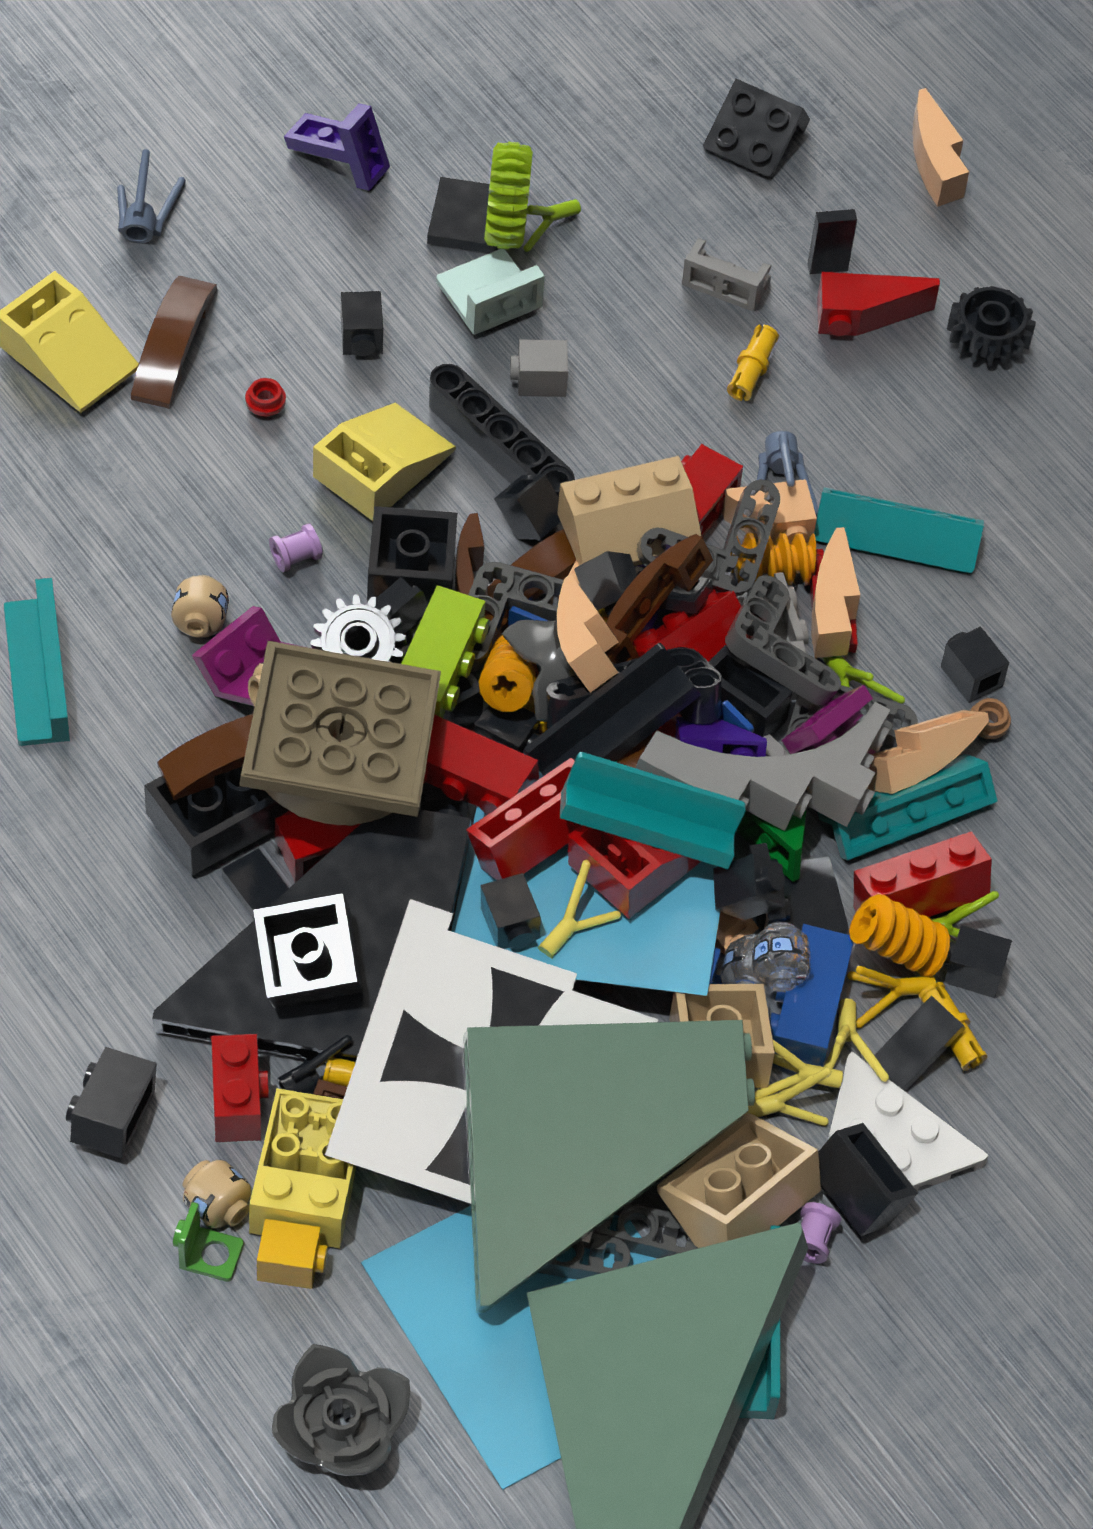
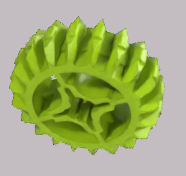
[484,141,533,250]

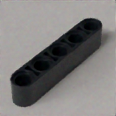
[429,364,575,498]

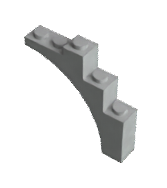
[635,702,890,831]

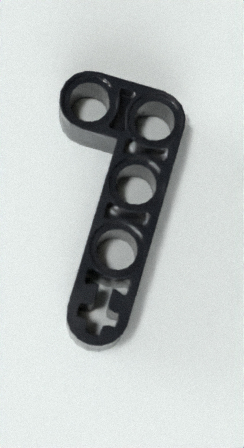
[546,647,721,729]

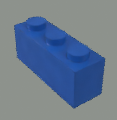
[770,924,854,1067]

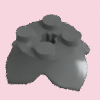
[502,620,577,722]
[272,1344,410,1476]

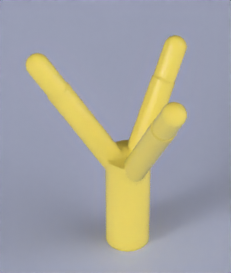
[538,860,621,959]
[824,998,889,1082]
[755,1040,843,1100]
[745,1068,832,1126]

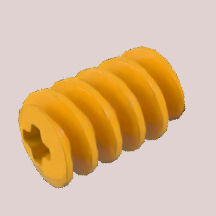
[730,533,816,586]
[479,635,539,712]
[849,894,950,977]

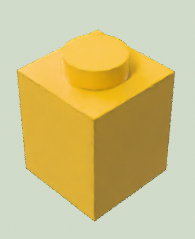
[257,1219,328,1289]

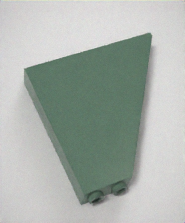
[463,1020,755,1313]
[527,1222,808,1529]

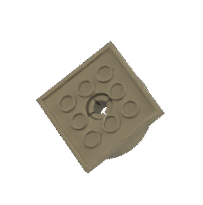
[240,641,441,826]

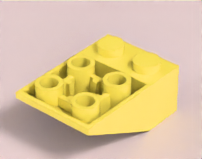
[0,271,139,413]
[313,402,456,521]
[249,1088,356,1248]

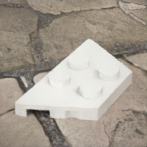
[828,1052,989,1191]

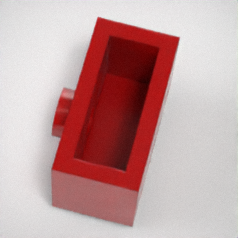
[211,1034,269,1142]

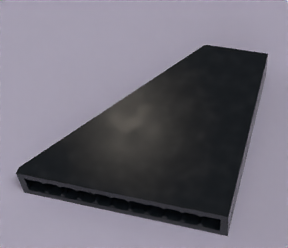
[152,807,471,1064]

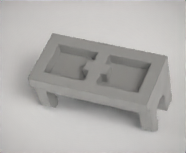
[682,238,772,312]

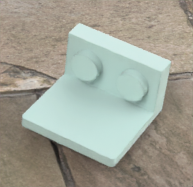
[436,249,545,335]

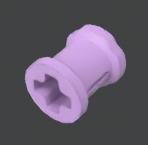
[269,524,323,572]
[800,1202,841,1264]

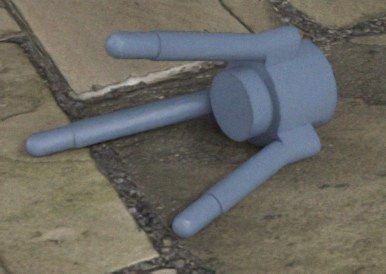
[117,149,186,243]
[757,431,819,516]

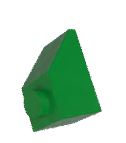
[737,809,807,882]

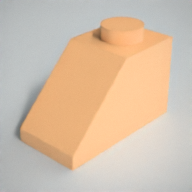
[722,479,817,545]

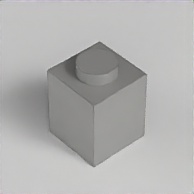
[510,339,568,397]

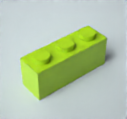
[401,585,490,718]

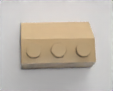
[558,456,701,566]
[657,1112,821,1248]

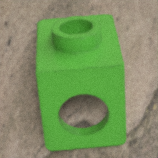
[173,1202,244,1282]

